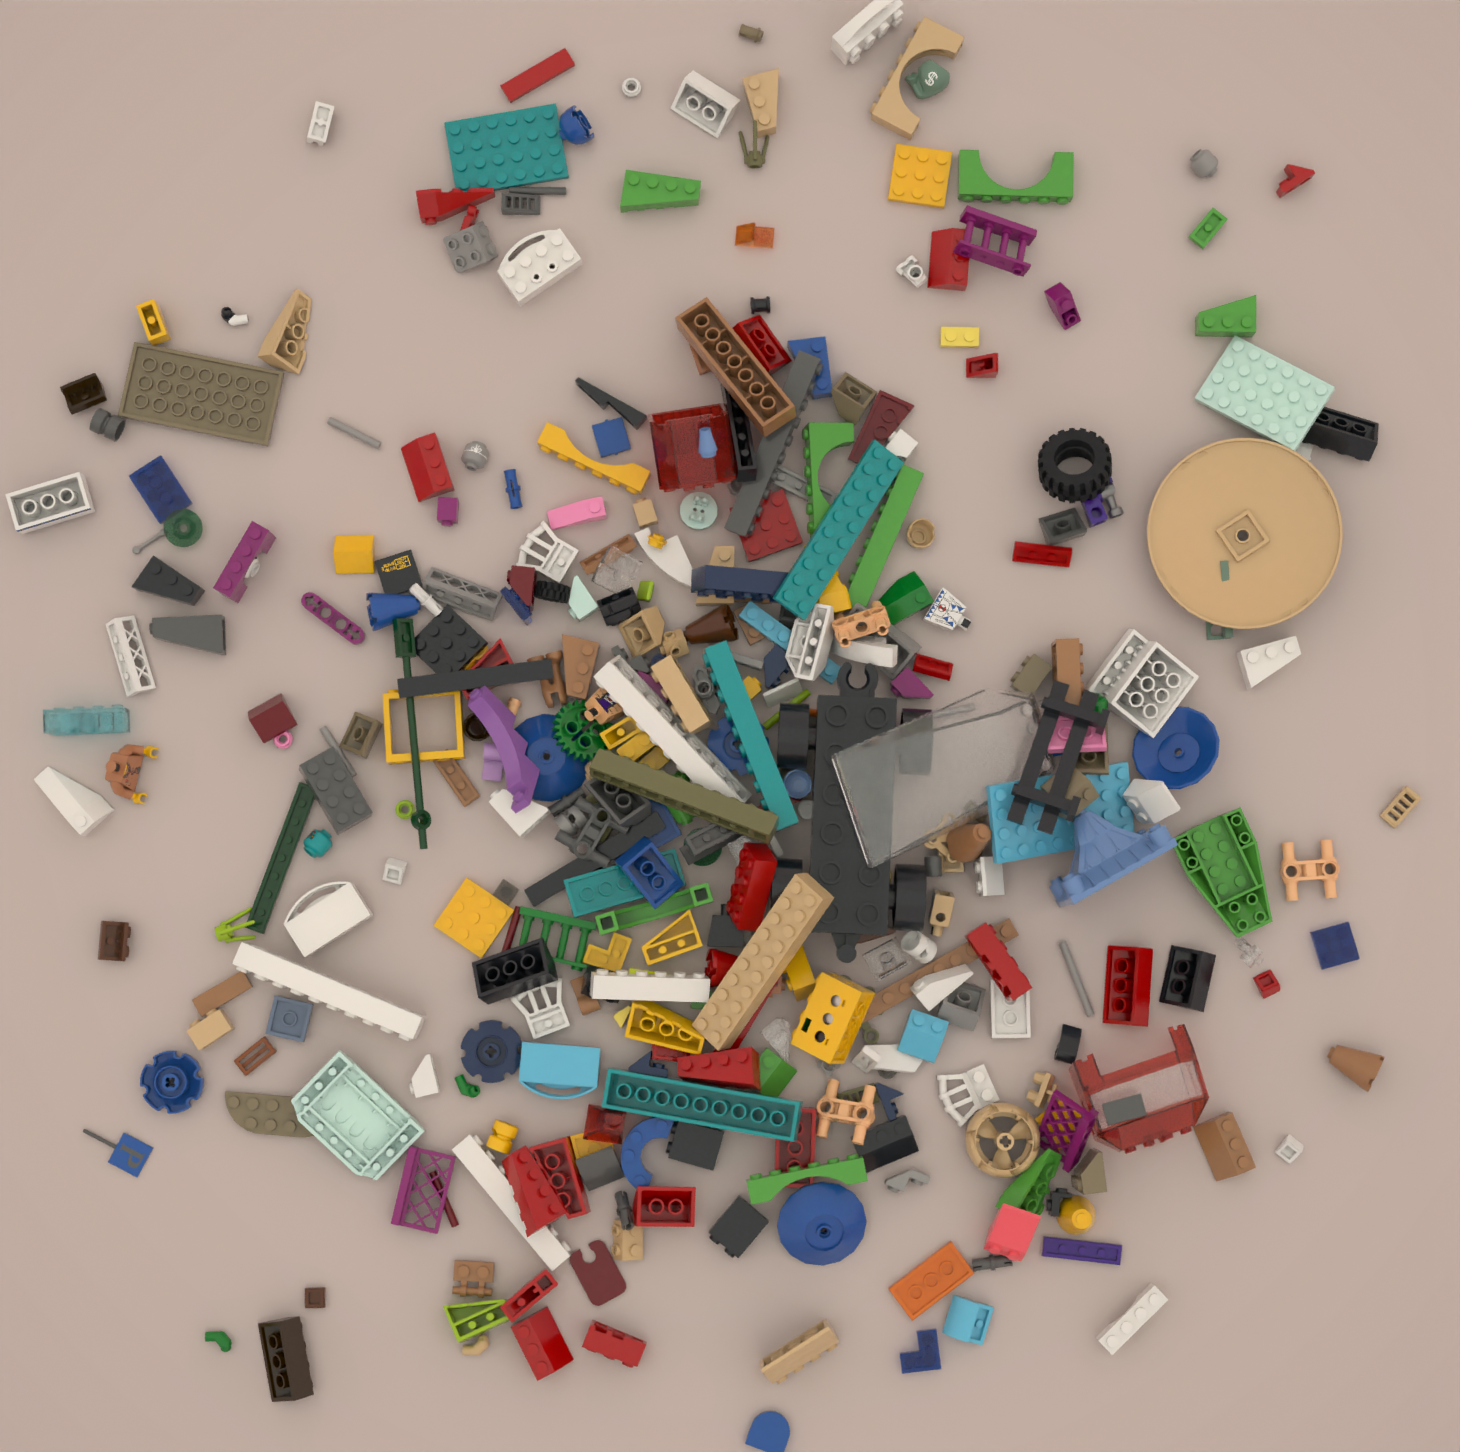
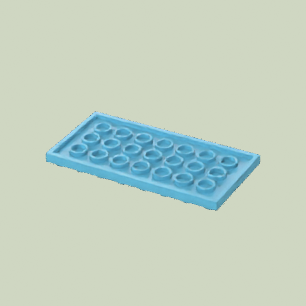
[986,761,1135,864]

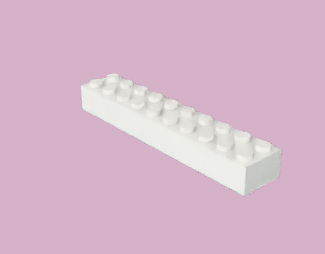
[593,655,752,803]
[232,942,426,1041]

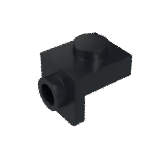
[1046,1188,1072,1217]

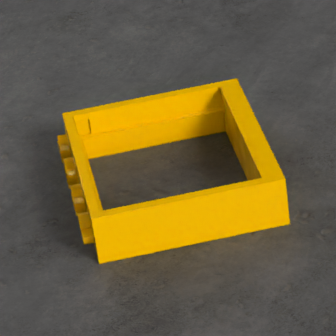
[383,689,466,765]

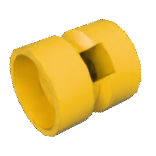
[486,1119,519,1154]

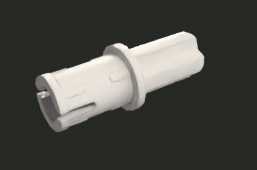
[409,583,443,617]

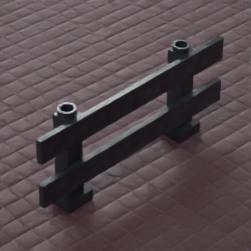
[1007,680,1110,835]

